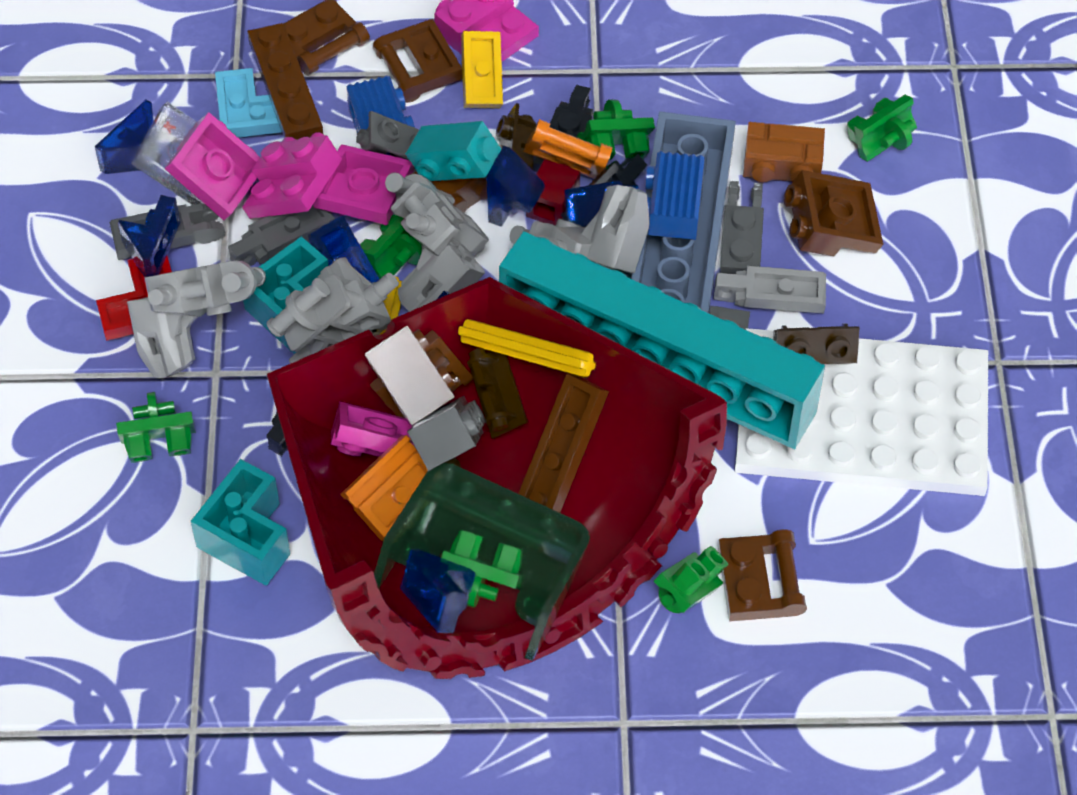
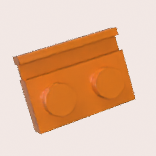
[340,435,447,541]

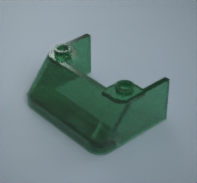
[374,463,590,661]

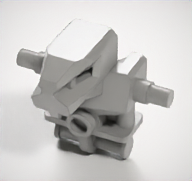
[385,172,489,312]
[509,185,650,276]
[267,257,399,363]
[127,260,266,379]

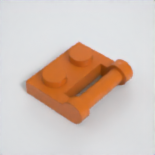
[523,119,612,179]

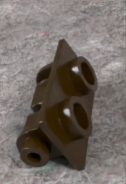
[495,103,536,184]
[773,323,860,364]
[467,348,528,439]

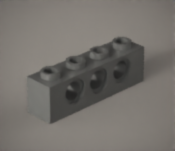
[407,395,486,471]

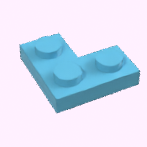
[215,68,282,137]

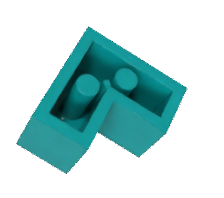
[243,236,328,354]
[190,459,290,586]

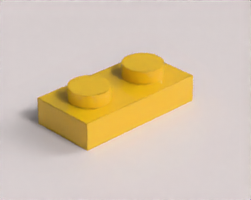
[461,31,503,108]

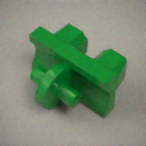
[847,94,917,162]
[577,99,655,160]
[357,214,422,281]
[116,392,196,463]
[440,530,524,608]
[654,546,728,613]

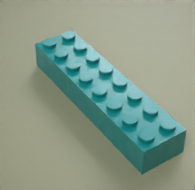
[499,231,825,450]

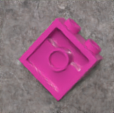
[434,0,539,62]
[164,112,260,220]
[242,133,343,219]
[313,144,414,225]
[331,401,416,458]

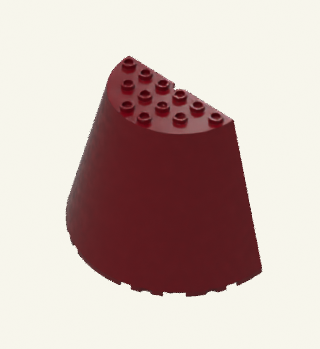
[267,277,727,679]

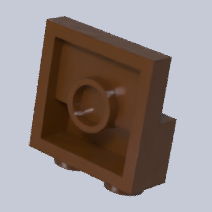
[784,170,884,256]

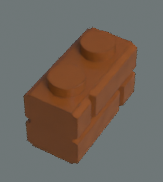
[743,122,825,183]

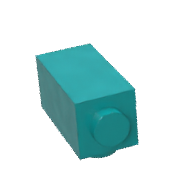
[405,121,501,181]

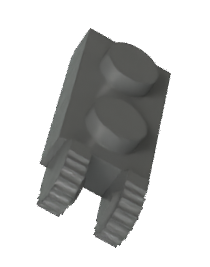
[720,181,764,274]
[109,203,225,260]

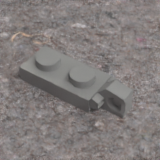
[714,266,826,314]

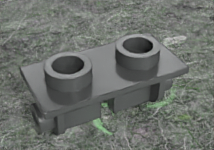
[356,111,419,169]

